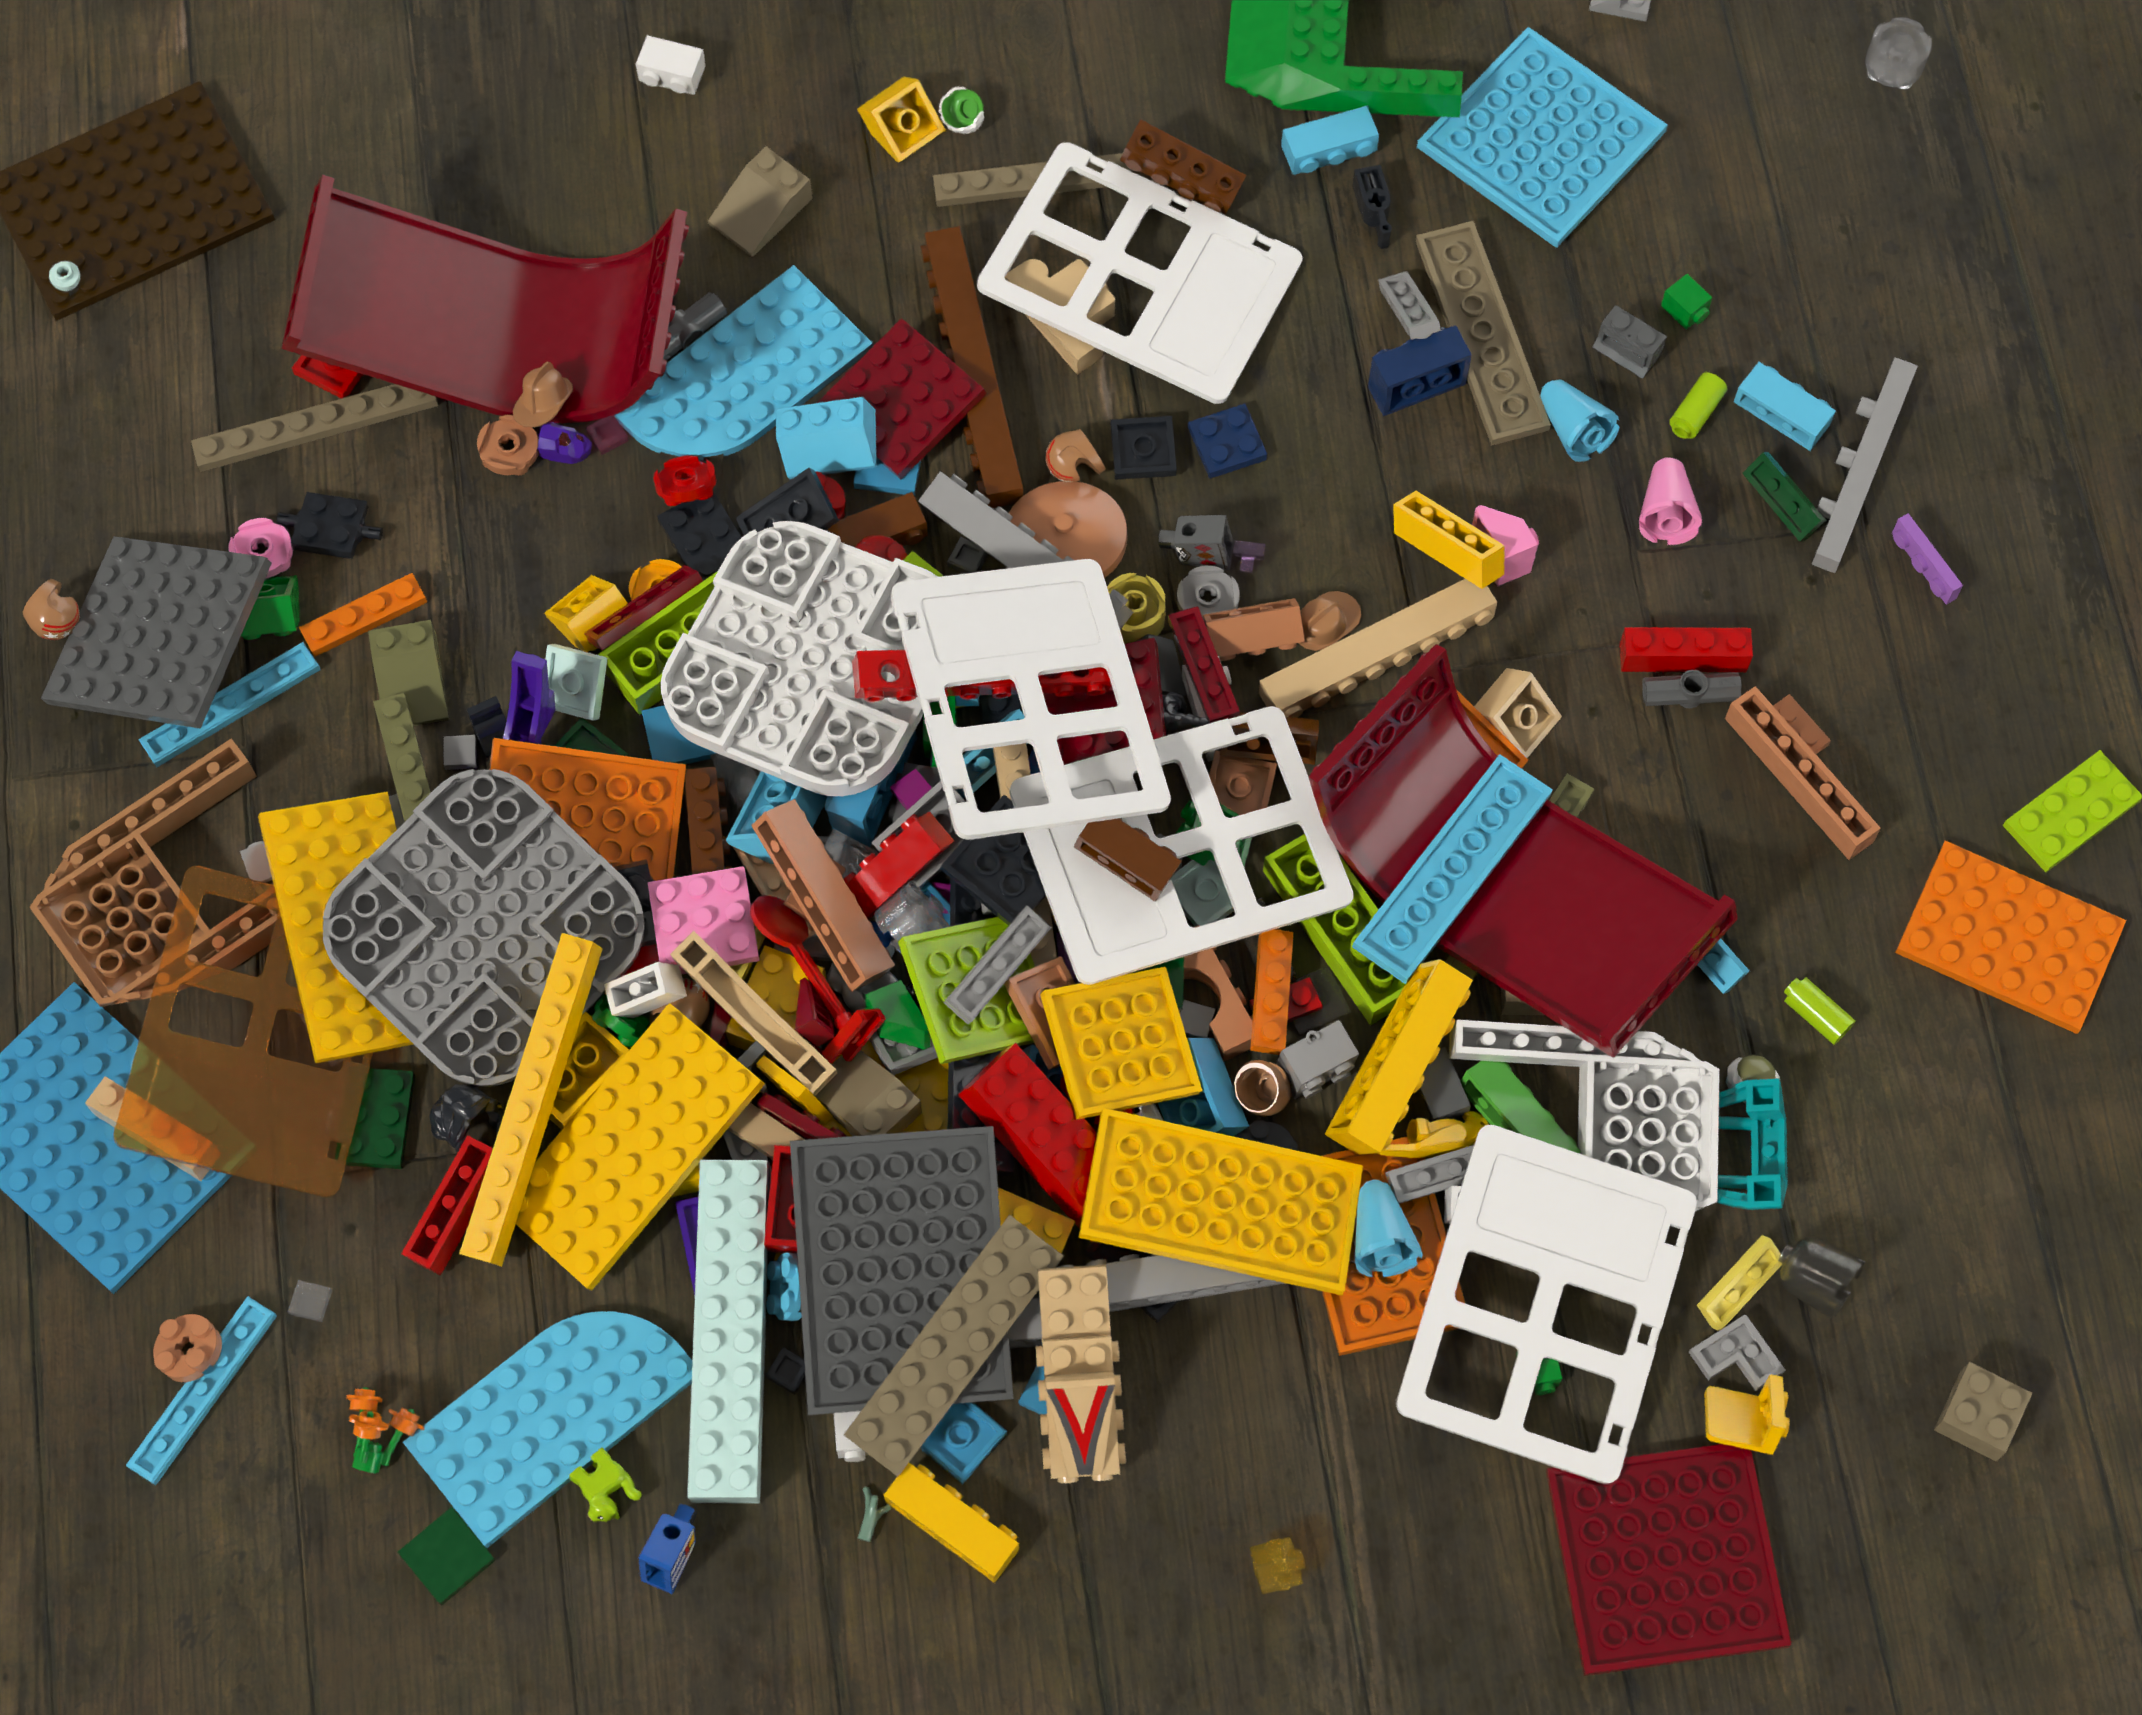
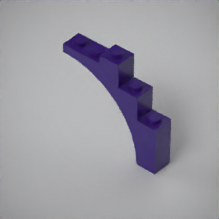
[503,651,556,744]

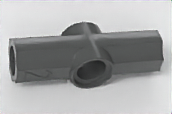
[663,292,727,361]
[1642,670,1742,709]

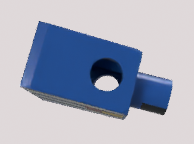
[639,1504,697,1594]

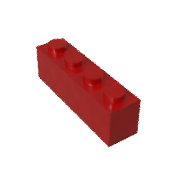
[1620,627,1753,672]
[843,811,954,919]
[401,1135,493,1276]

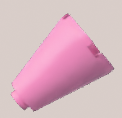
[1639,457,1702,545]

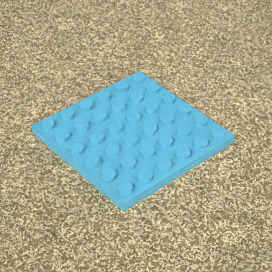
[1417,27,1668,248]

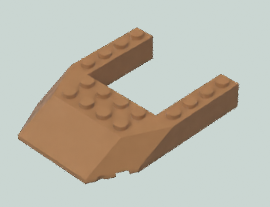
[29,738,285,1007]

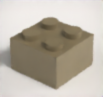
[1934,1362,2032,1462]

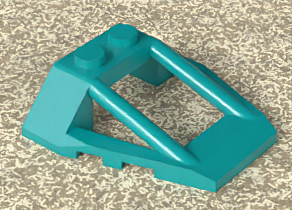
[1717,1078,1787,1210]

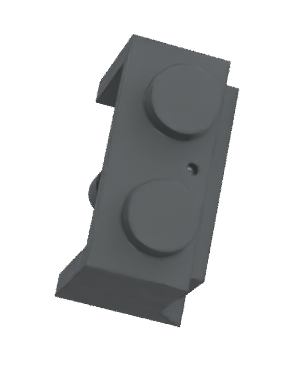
[1592,305,1667,379]

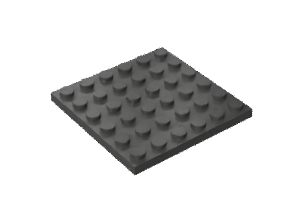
[41,536,272,729]

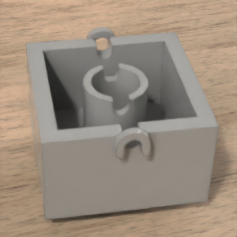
[1276,1020,1359,1099]

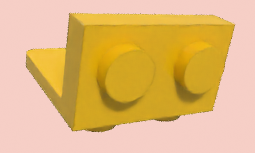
[1704,1374,1790,1455]

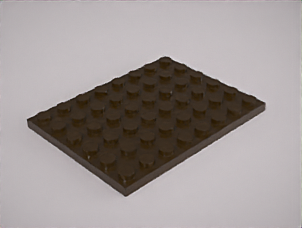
[0,81,275,321]

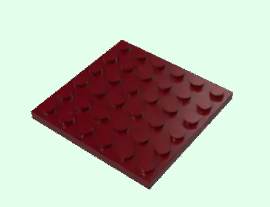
[1546,1444,1791,1676]

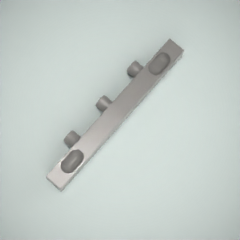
[1812,357,1918,573]

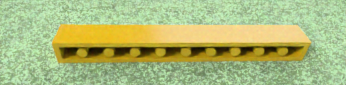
[459,933,603,1267]

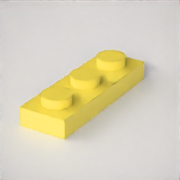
[1697,1235,1785,1331]

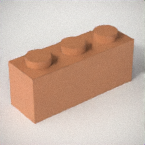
[1203,598,1305,661]

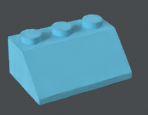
[776,397,876,479]
[726,771,828,864]

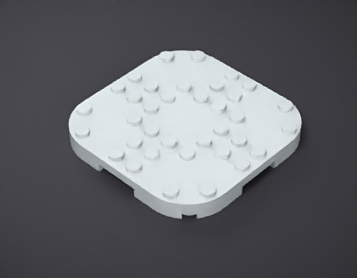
[661,521,938,796]

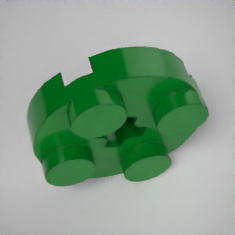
[592,994,650,1048]

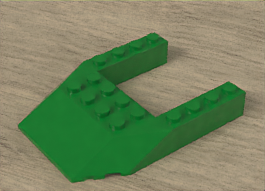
[1225,0,1463,117]

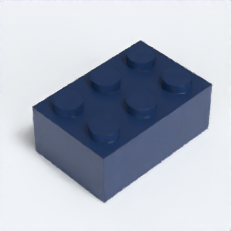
[1368,325,1472,416]

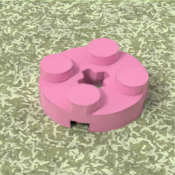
[228,518,293,579]

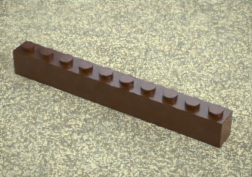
[920,226,1023,508]

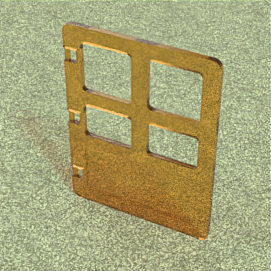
[113,866,373,1197]

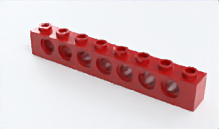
[852,650,1112,702]

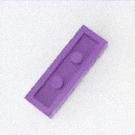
[1892,513,1963,605]

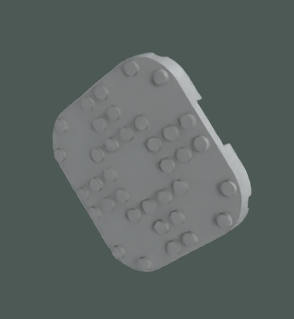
[323,769,645,1087]

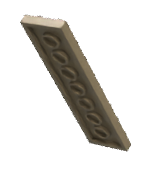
[1415,221,1551,446]
[843,1215,1064,1477]

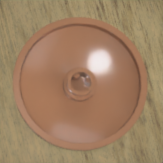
[1009,481,1127,578]

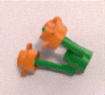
[346,1387,425,1473]

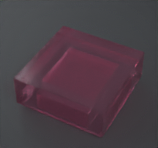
[586,415,628,455]

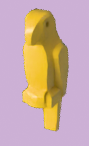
[1379,1111,1489,1158]

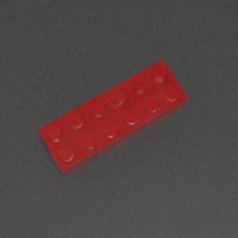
[958,1043,1097,1242]

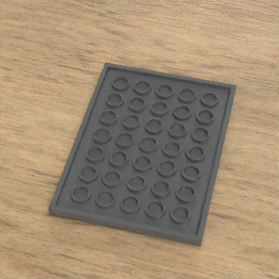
[790,1126,1013,1415]

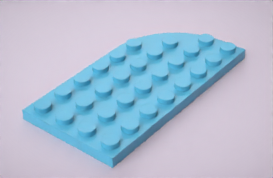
[612,265,873,460]
[403,1311,693,1549]

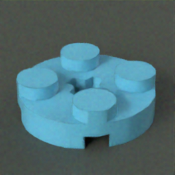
[766,1252,802,1321]

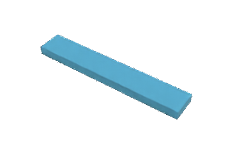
[138,642,321,768]
[126,1296,277,1485]

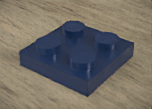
[1188,404,1267,479]

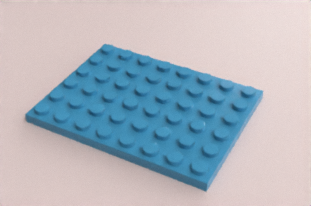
[0,982,258,1294]

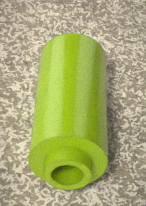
[1670,372,1727,439]
[1784,977,1856,1045]

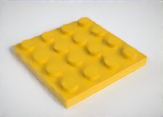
[1040,967,1202,1120]

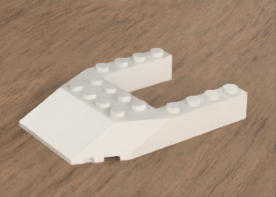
[1444,1020,1719,1224]

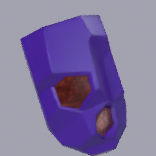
[538,422,592,464]

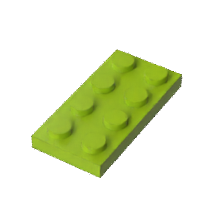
[2003,750,2142,873]

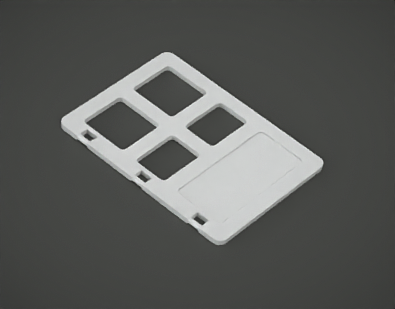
[977,142,1302,404]
[891,559,1171,840]
[1009,706,1353,985]
[1396,1125,1697,1484]

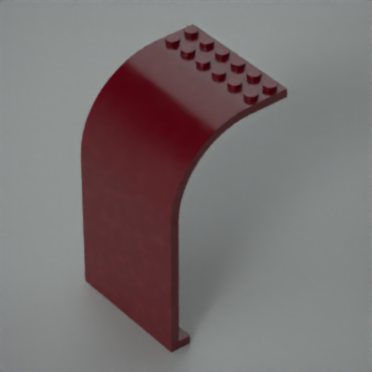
[281,175,689,423]
[1308,644,1738,1058]

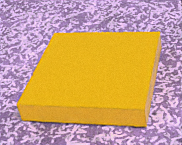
[756,1055,833,1125]

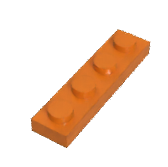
[299,573,427,657]
[1250,929,1293,1055]

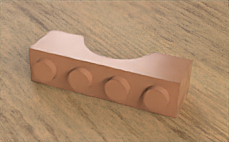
[1184,925,1253,1062]

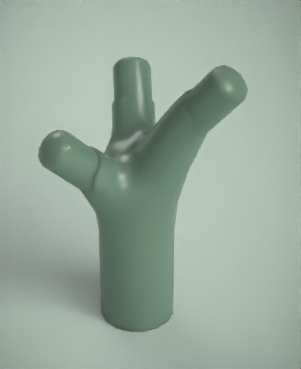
[858,1487,891,1542]

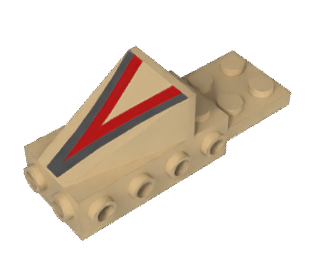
[1036,1265,1126,1483]

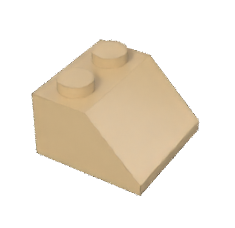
[1474,668,1562,758]

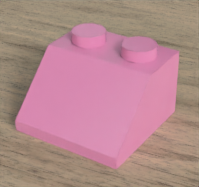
[1472,505,1539,586]

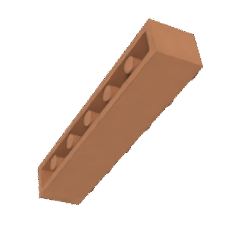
[1725,686,1881,860]
[751,799,895,992]

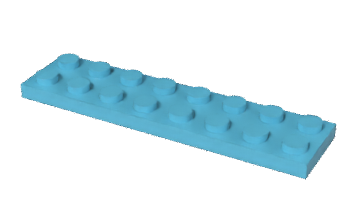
[1352,754,1553,984]

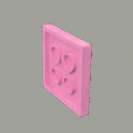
[648,866,760,974]

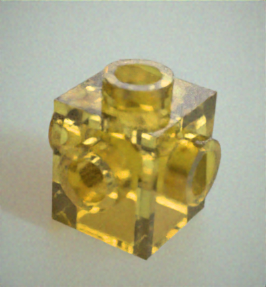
[1250,1537,1306,1594]

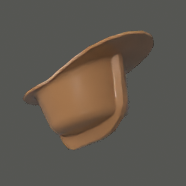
[513,362,573,427]
[1298,591,1361,651]

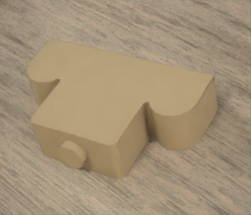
[1005,259,1115,375]

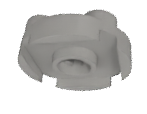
[1177,566,1240,617]

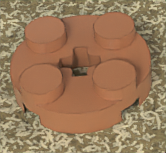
[477,415,539,476]
[153,1314,222,1382]

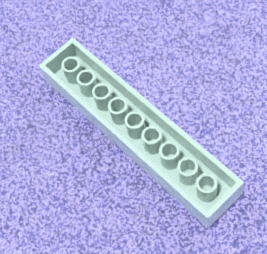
[688,1160,770,1503]

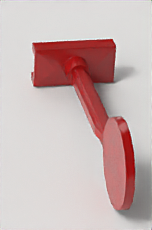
[750,895,886,1063]

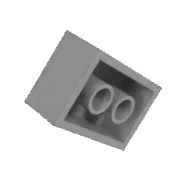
[871,781,966,892]

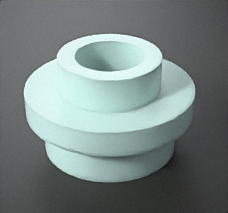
[49,261,80,291]

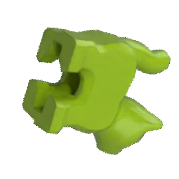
[569,1447,642,1522]

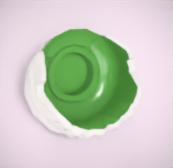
[939,87,984,134]

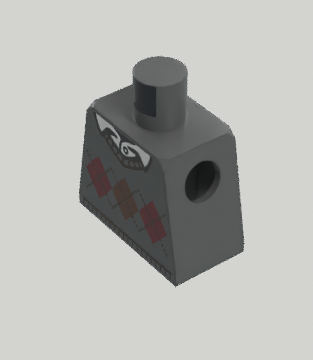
[1159,515,1234,571]

